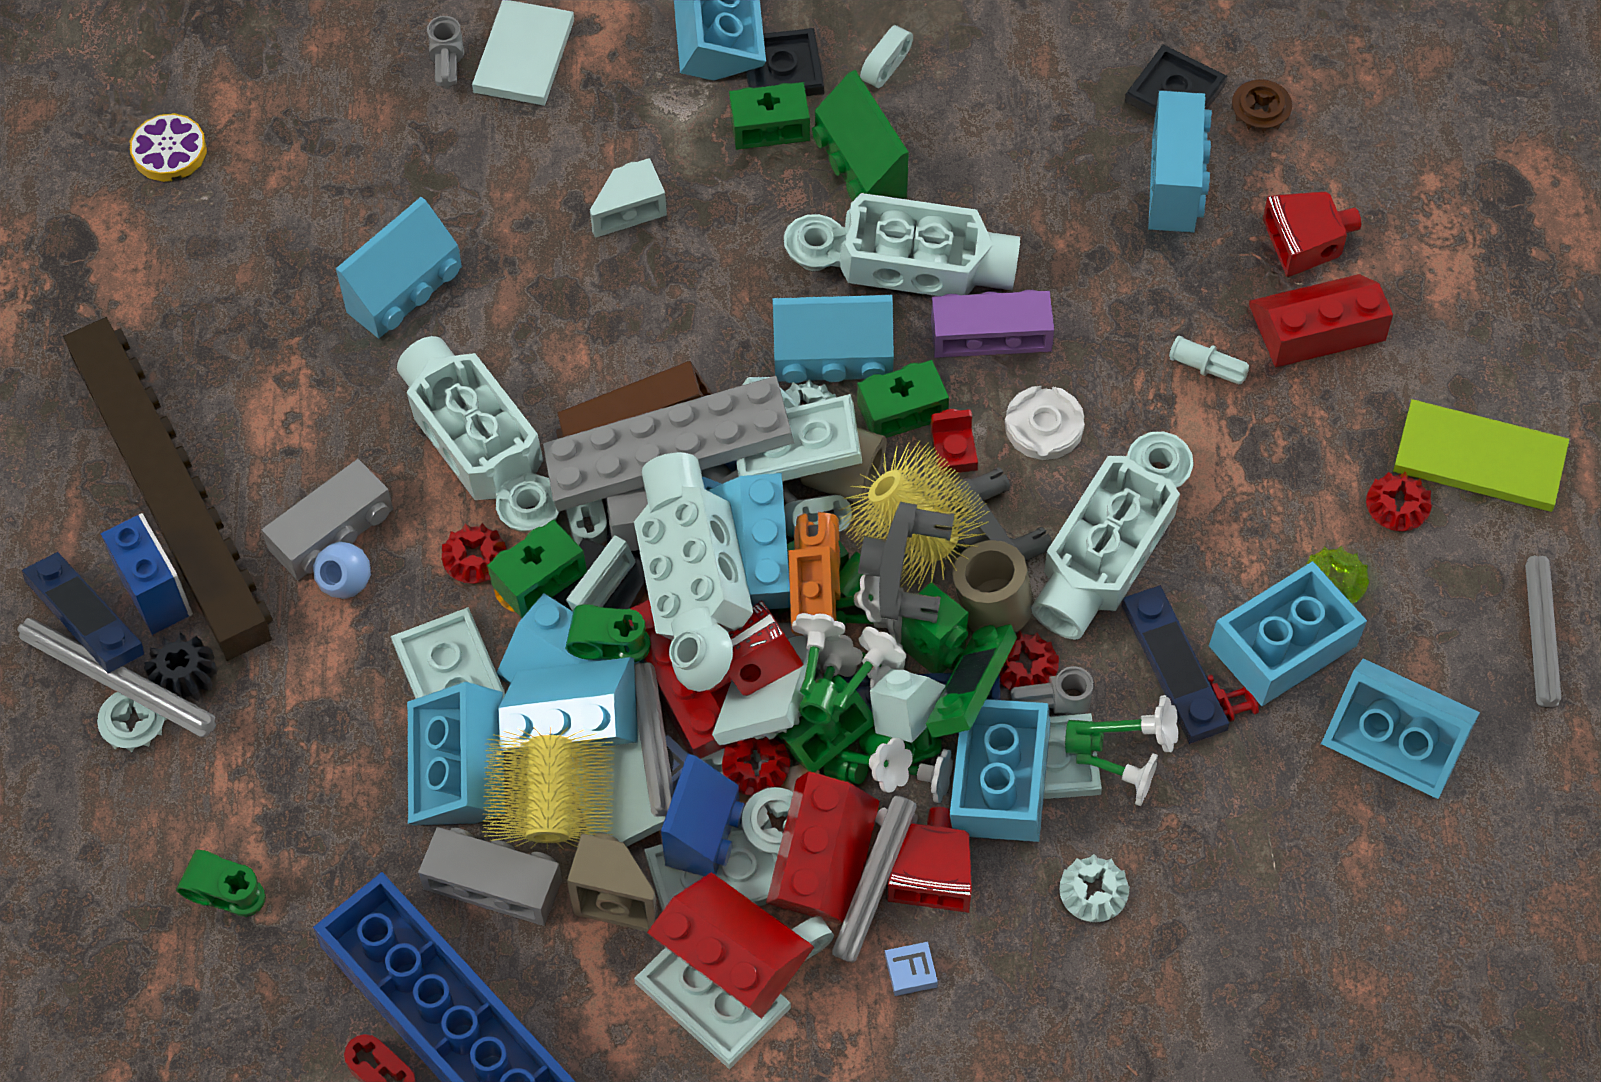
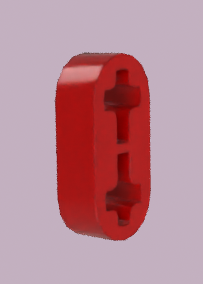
[344,1034,417,1082]

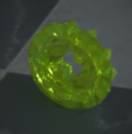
[1305,546,1369,604]

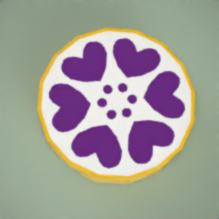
[130,113,207,182]

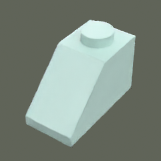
[590,158,667,238]
[870,668,945,742]

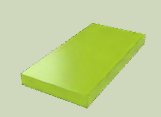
[1393,399,1569,512]

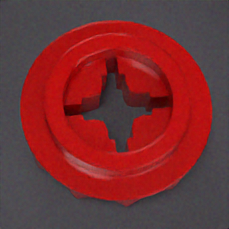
[1366,471,1432,531]
[441,523,506,584]
[999,631,1059,690]
[722,737,790,796]

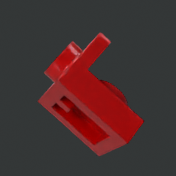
[931,409,978,475]

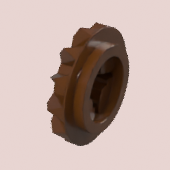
[1231,79,1292,133]

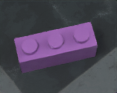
[931,290,1054,358]

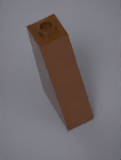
[556,361,713,439]

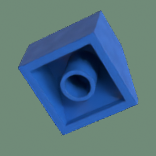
[661,754,745,876]

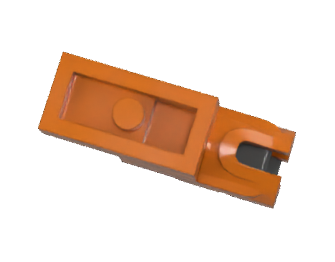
[788,512,840,636]

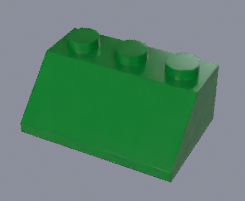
[812,70,909,201]

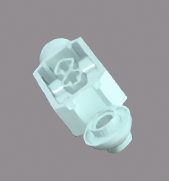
[784,193,1020,296]
[397,336,560,534]
[1031,431,1194,640]
[634,452,753,692]

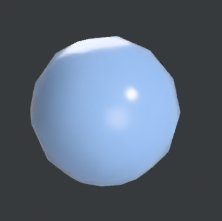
[313,542,371,599]

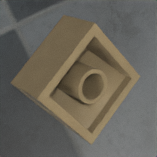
[567,833,658,932]

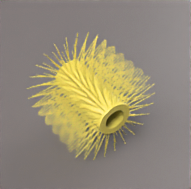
[839,441,990,592]
[482,726,615,850]

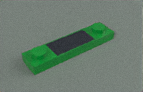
[926,624,1017,738]

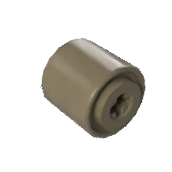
[800,427,887,505]
[952,540,1034,632]

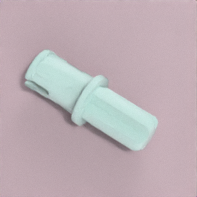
[1169,336,1249,384]

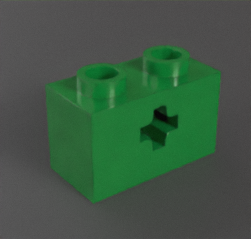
[729,82,810,150]
[857,360,949,438]
[487,519,587,618]
[901,582,968,673]
[777,674,874,773]

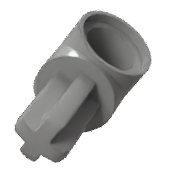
[427,16,464,89]
[1011,666,1093,715]

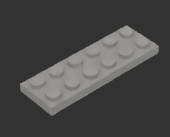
[543,376,794,512]

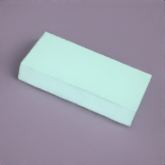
[566,535,636,611]

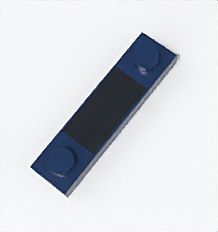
[22,552,144,674]
[1121,585,1229,744]

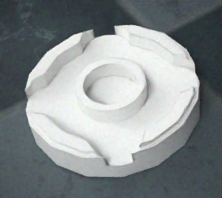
[1005,386,1085,460]

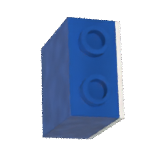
[100,513,193,635]

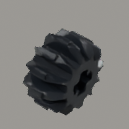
[144,632,218,702]

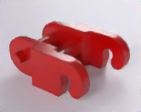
[1206,674,1260,722]

